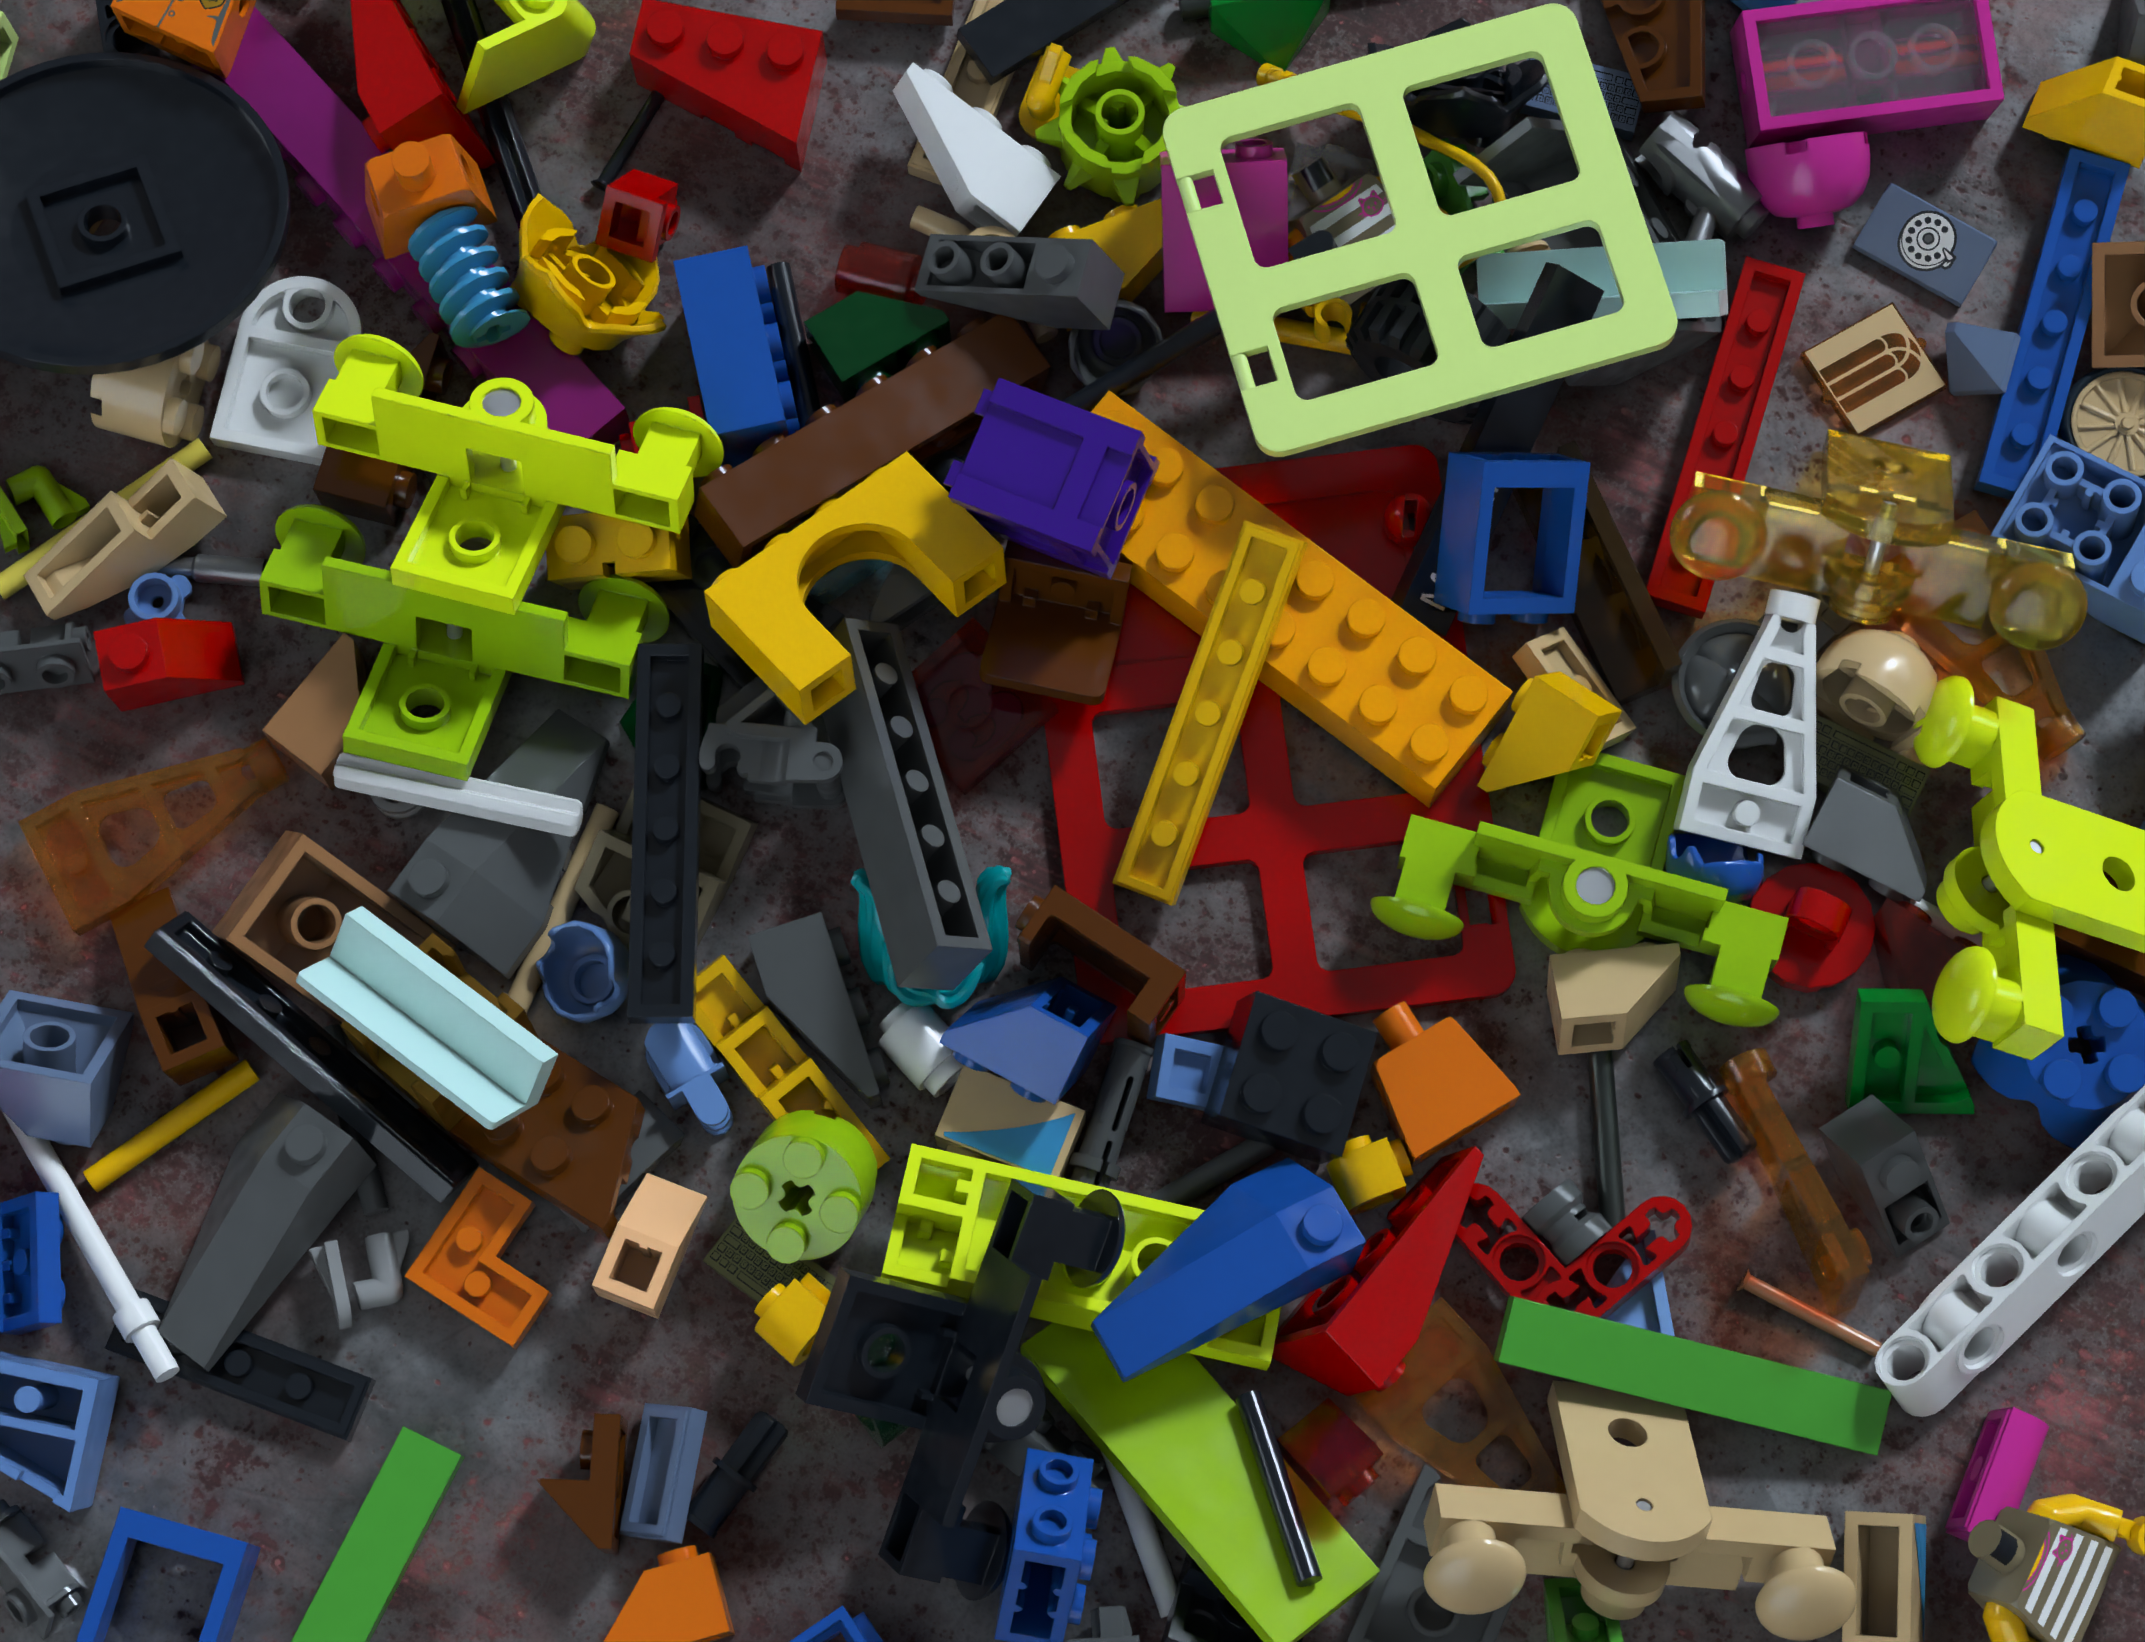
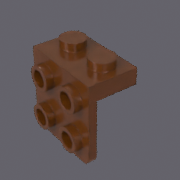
[979,540,1133,705]

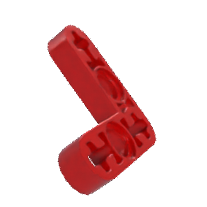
[1455,1183,1692,1319]

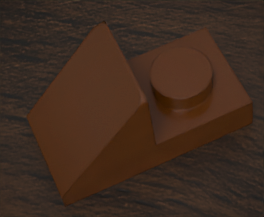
[537,1413,628,1554]

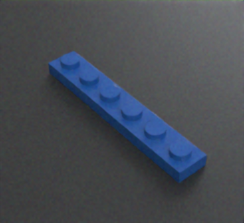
[1974,147,2131,500]

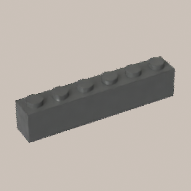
[822,618,993,991]

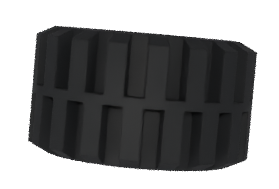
[1345,279,1512,425]

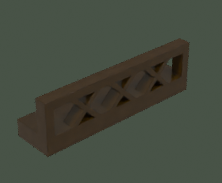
[1512,441,1682,706]

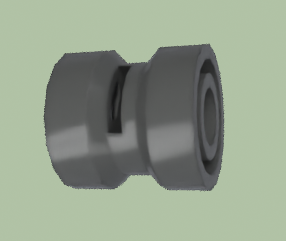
[1521,1178,1612,1268]

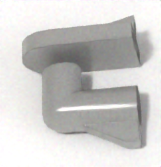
[308,1229,410,1330]

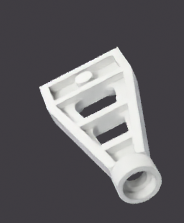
[1673,589,1821,860]

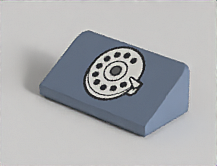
[1852,183,1997,307]

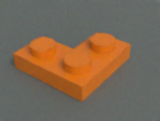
[405,1167,553,1350]

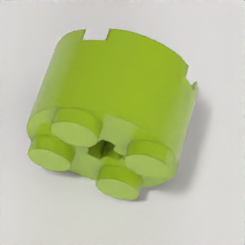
[730,1110,877,1264]

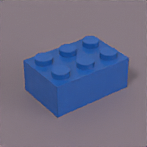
[673,245,800,468]

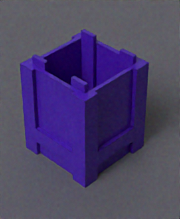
[944,378,1160,580]

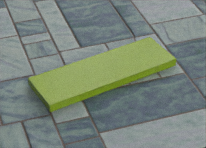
[1020,1322,1380,1642]

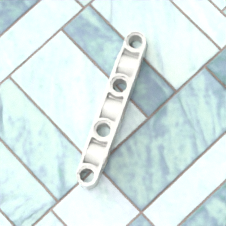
[1875,1085,2145,1417]

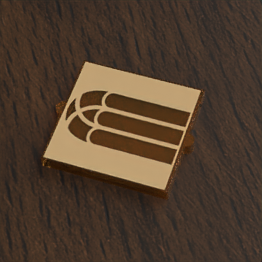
[1800,302,1948,440]

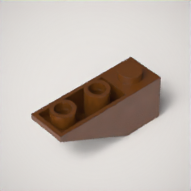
[313,332,453,527]
[109,887,240,1086]

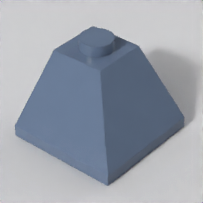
[0,990,134,1148]

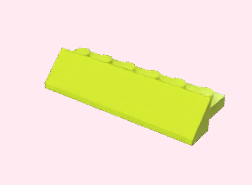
[881,1143,1281,1371]

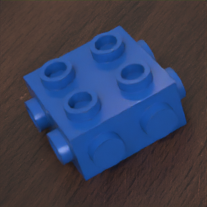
[994,1448,1103,1642]

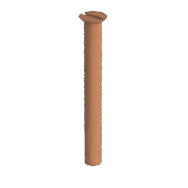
[1737,1268,1882,1357]

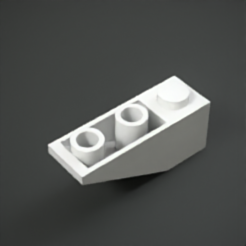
[892,62,1061,237]

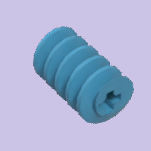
[408,206,531,348]

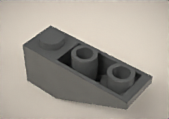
[914,234,1125,330]
[747,912,890,1109]

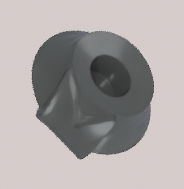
[1672,618,1794,750]

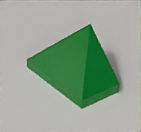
[1208,0,1330,71]

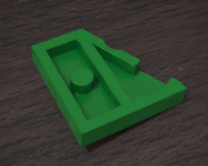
[1845,988,1975,1114]

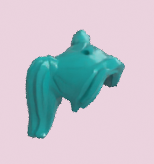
[850,865,1012,1009]

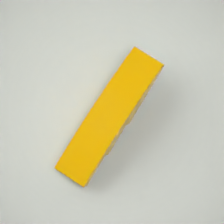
[695,954,891,1170]

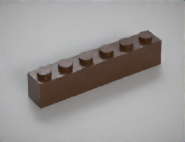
[694,314,1051,568]

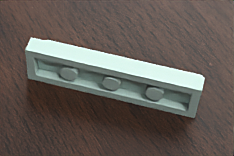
[1476,239,1728,329]
[296,906,558,1130]

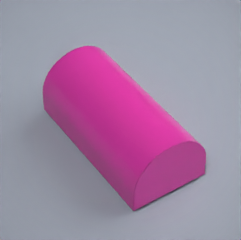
[1945,1407,2049,1542]

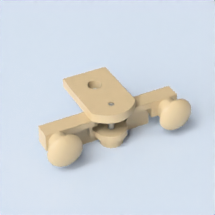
[1423,1380,1857,1641]

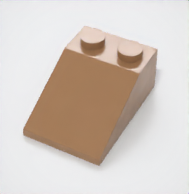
[212,830,456,1024]

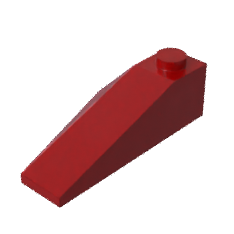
[1272,1146,1484,1396]

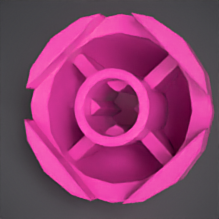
[1745,131,1870,230]

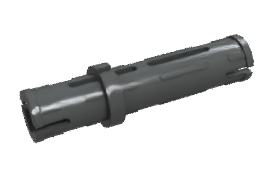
[1068,1037,1154,1188]

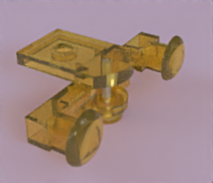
[1670,429,2088,651]

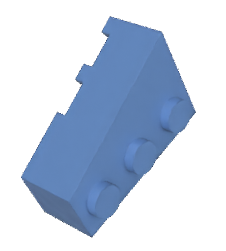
[0,1351,121,1513]

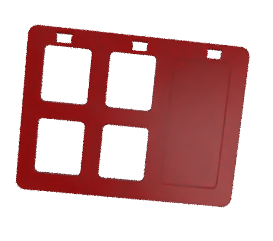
[1040,445,1516,1046]

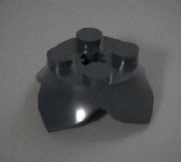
[1367,17,1549,148]

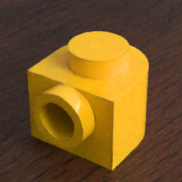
[1326,1135,1413,1215]
[754,1272,831,1367]

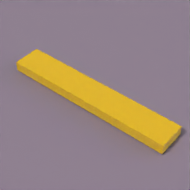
[1112,520,1308,906]

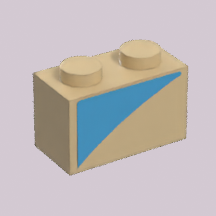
[935,1065,1086,1178]
[1842,1511,1926,1642]

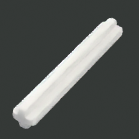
[333,752,583,837]

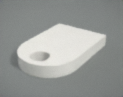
[209,276,365,466]

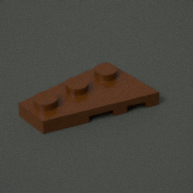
[1601,0,1705,114]

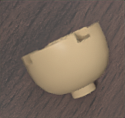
[1816,629,1938,752]

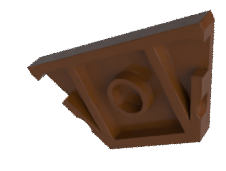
[417,1039,645,1240]

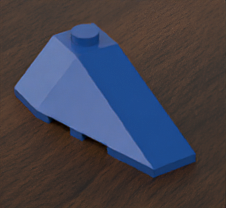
[1091,1157,1366,1383]

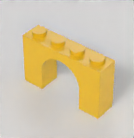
[704,451,1007,725]

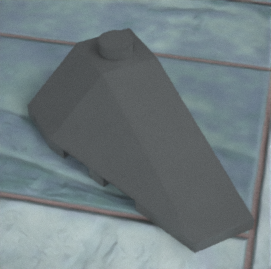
[387,709,610,979]
[158,1092,377,1372]

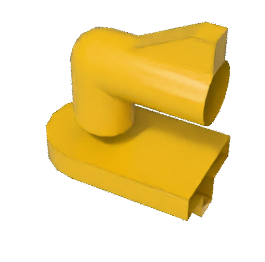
[1019,42,1080,139]

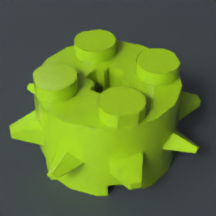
[1035,47,1186,206]

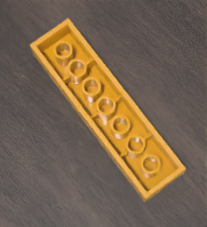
[1091,390,1513,808]

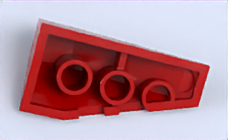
[350,0,495,169]

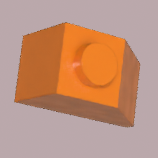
[604,1545,735,1642]

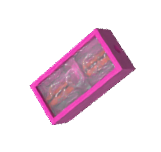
[1729,0,2005,149]

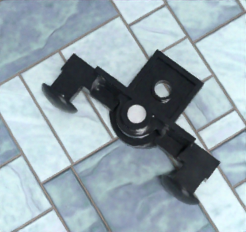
[795,1178,1126,1601]

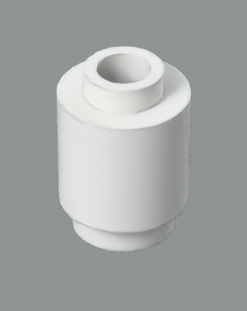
[878,1003,963,1098]

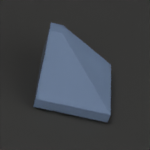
[1945,322,2021,396]

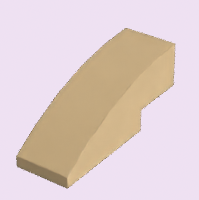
[23,458,227,620]

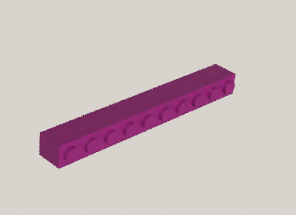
[181,6,630,445]

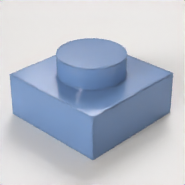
[1146,1033,1224,1111]

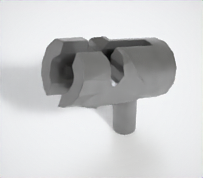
[1635,111,1769,241]

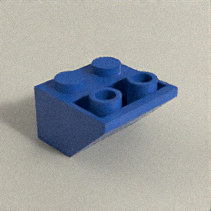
[939,976,1118,1105]

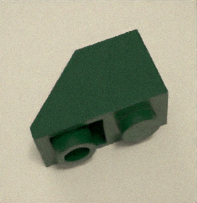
[804,291,951,403]

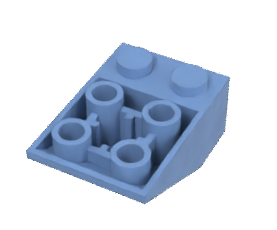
[1989,434,2145,644]

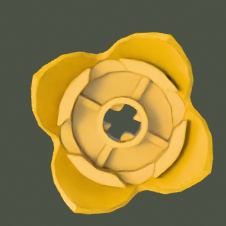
[509,193,667,355]

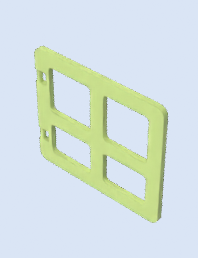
[1163,3,1678,457]

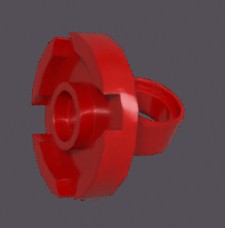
[1748,863,1876,993]

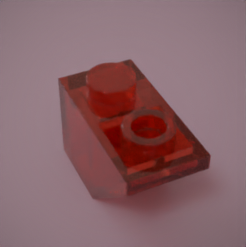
[1873,898,1978,1043]
[1277,1398,1384,1507]

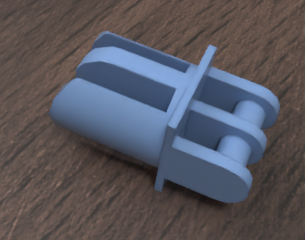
[644,1023,733,1136]

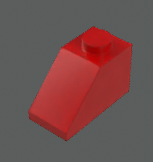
[93,618,245,712]

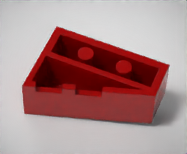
[629,0,827,172]

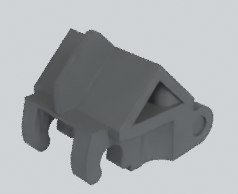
[699,677,846,809]

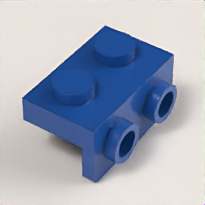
[0,1191,66,1335]

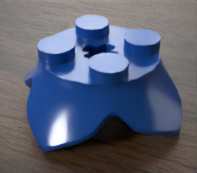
[1970,953,2145,1149]

